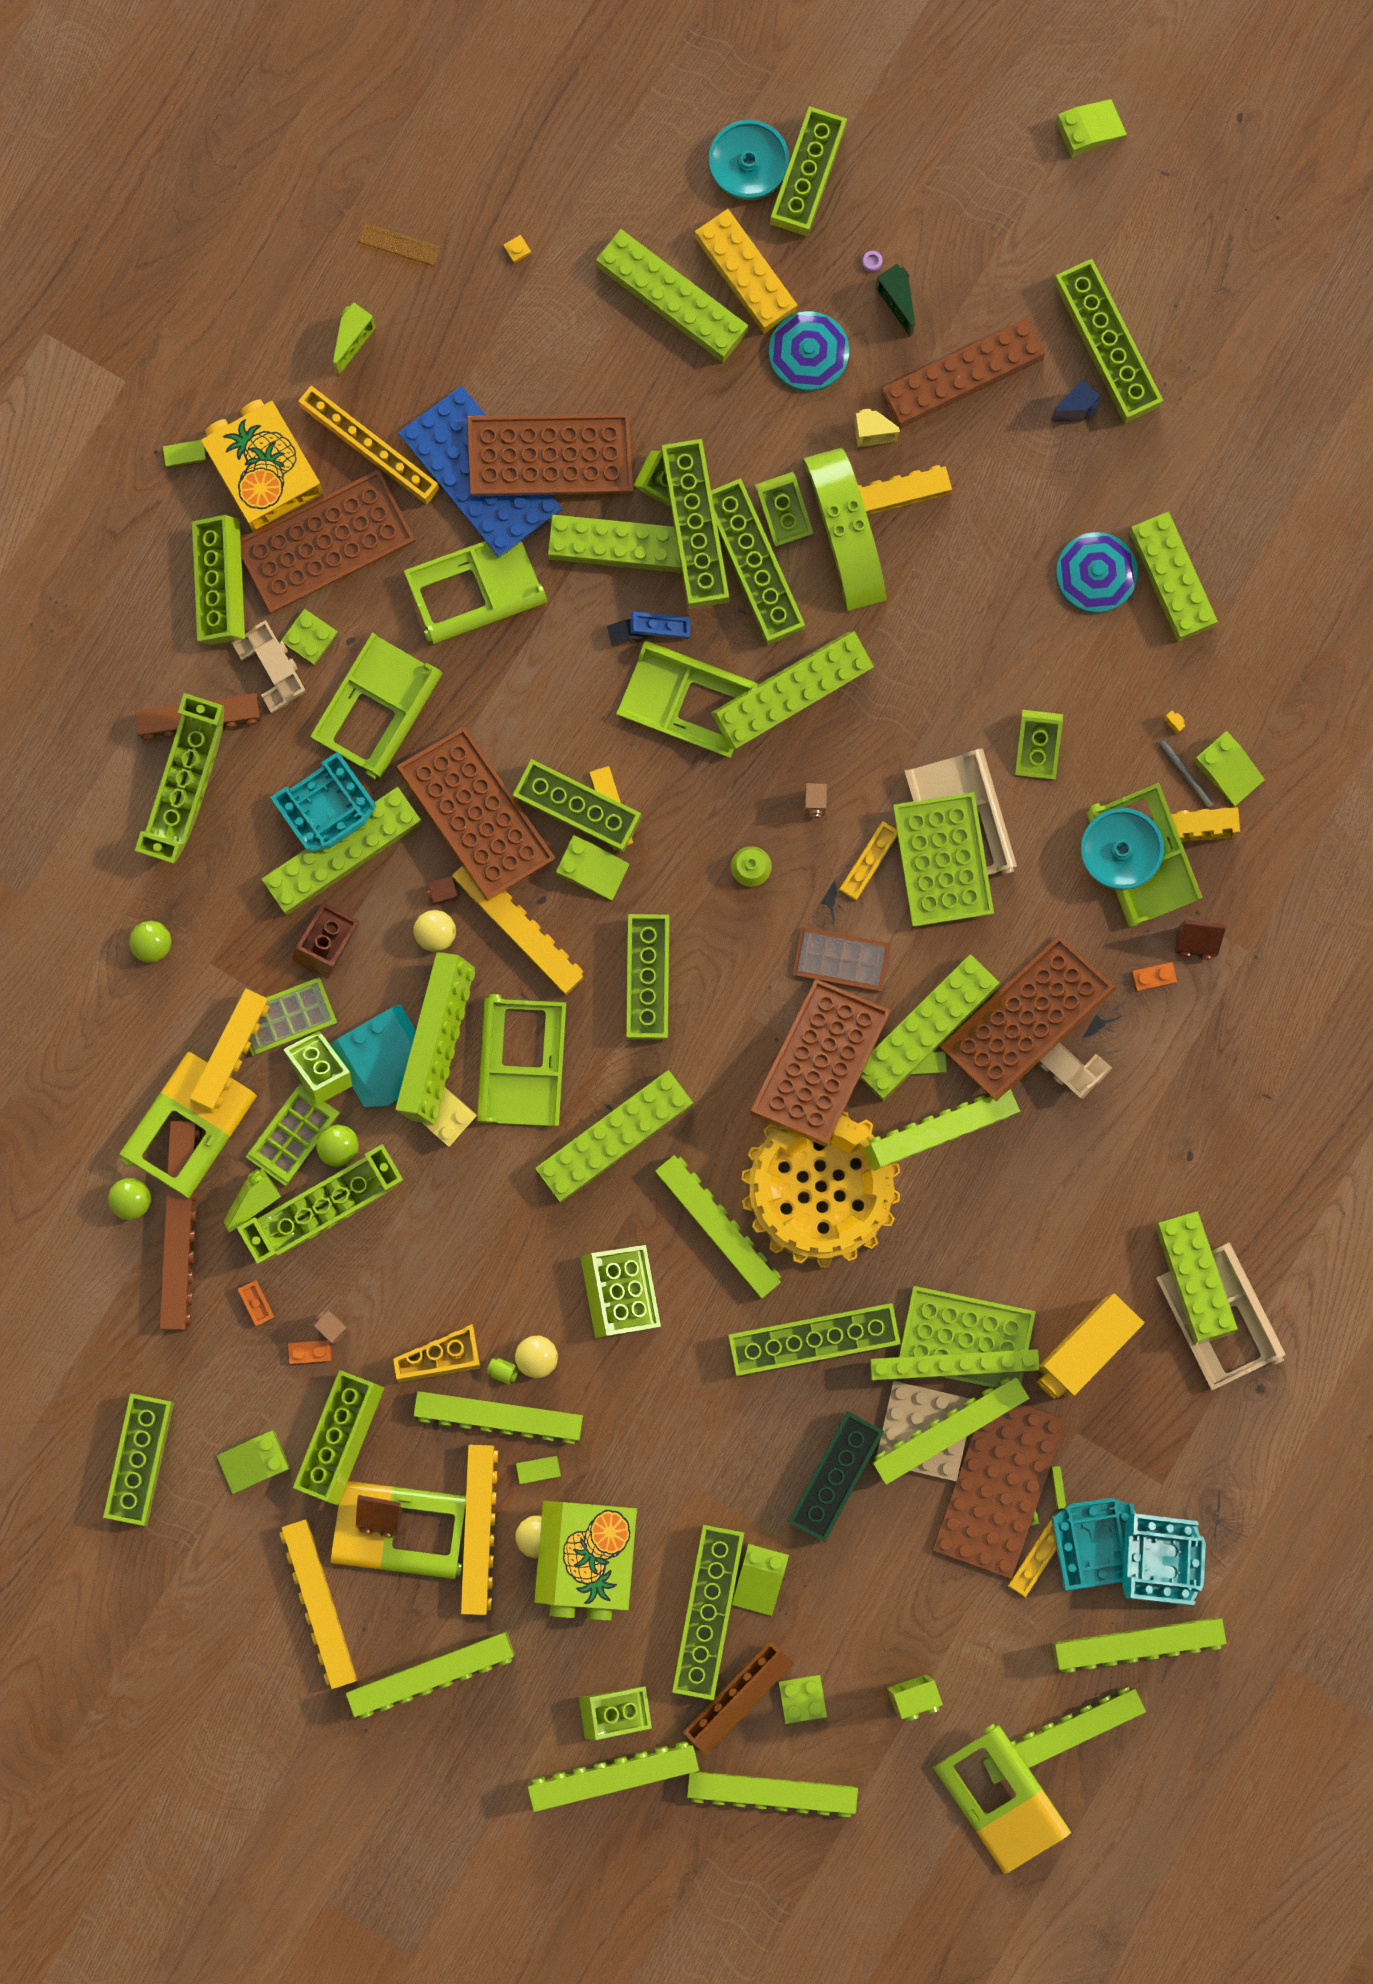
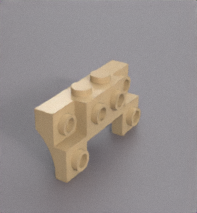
[231,620,306,714]
[1038,1043,1112,1099]

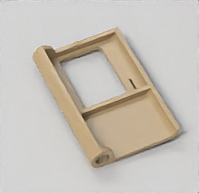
[905,748,1017,875]
[1156,1242,1286,1390]

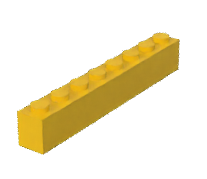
[299,386,439,505]
[452,866,584,995]
[461,1445,498,1615]
[280,1519,357,1689]

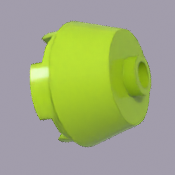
[731,846,772,887]

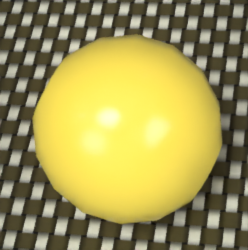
[413,910,456,952]
[515,1336,558,1378]
[515,1515,542,1559]

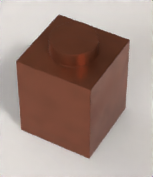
[426,876,458,906]

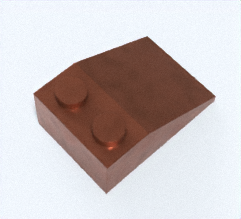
[292,903,359,979]
[1175,920,1226,960]
[356,1495,403,1538]

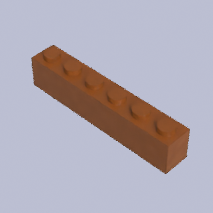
[135,693,262,740]
[683,1641,794,1755]

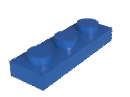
[630,611,690,639]

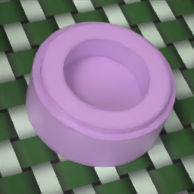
[862,251,883,272]

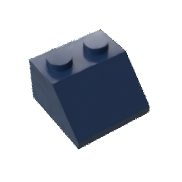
[1051,380,1100,422]

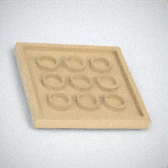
[875,1381,970,1481]

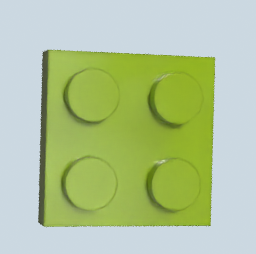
[281,609,338,666]
[779,1675,827,1724]

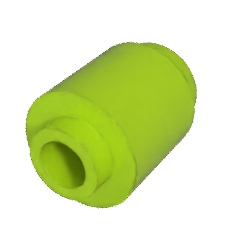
[487,1358,519,1385]

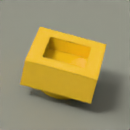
[503,235,531,263]
[1164,711,1185,734]

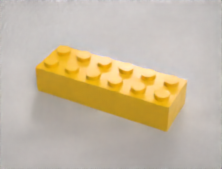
[695,209,798,334]

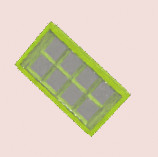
[249,977,337,1056]
[246,1084,340,1186]

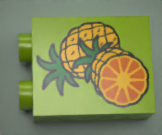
[534,1501,637,1620]

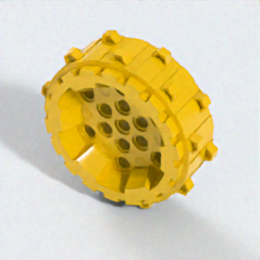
[741,1112,900,1268]

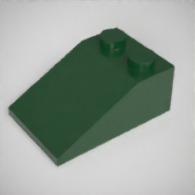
[875,263,915,337]

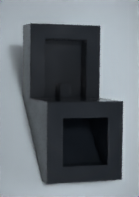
[607,619,654,646]

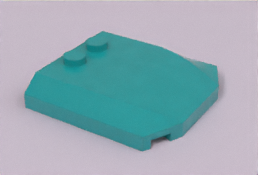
[270,752,376,852]
[329,1004,416,1108]
[1051,1498,1135,1591]
[1122,1513,1206,1606]

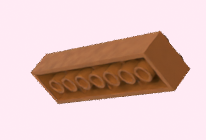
[882,318,1045,429]

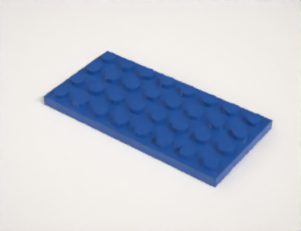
[398,386,562,558]

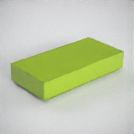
[163,440,207,468]
[911,1052,947,1075]
[516,1456,561,1484]
[1050,1466,1066,1509]

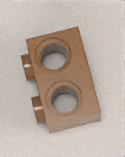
[804,783,827,818]
[314,1310,349,1344]

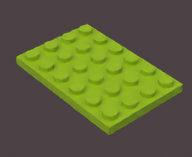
[893,792,994,927]
[899,1286,1036,1388]

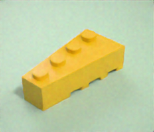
[1152,807,1240,842]
[393,1324,481,1383]

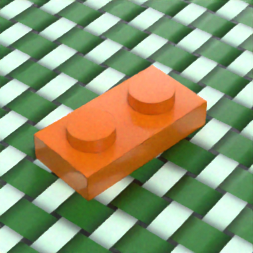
[1132,962,1177,992]
[238,1280,275,1327]
[288,1340,332,1364]

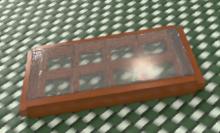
[792,927,890,992]

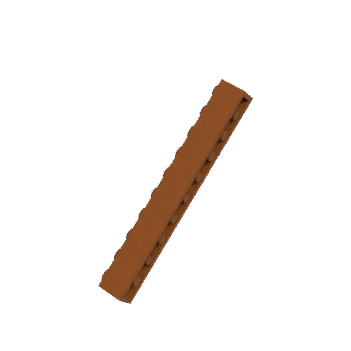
[160,1121,201,1330]

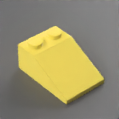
[423,1086,477,1147]

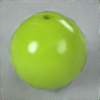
[129,920,172,963]
[316,1124,359,1167]
[108,1178,151,1220]

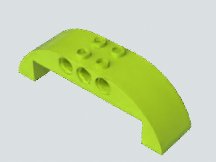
[803,448,887,612]
[135,693,224,863]
[237,1144,404,1264]

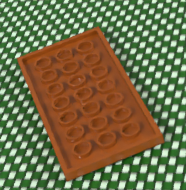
[467,413,633,496]
[240,469,416,614]
[396,726,556,901]
[940,936,1116,1101]
[750,979,891,1147]
[932,1404,1067,1579]

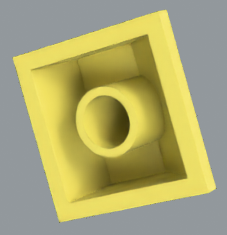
[854,409,900,447]

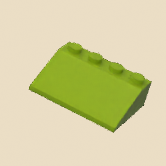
[580,1245,661,1339]

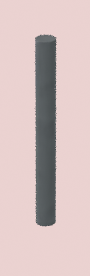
[1159,739,1214,809]

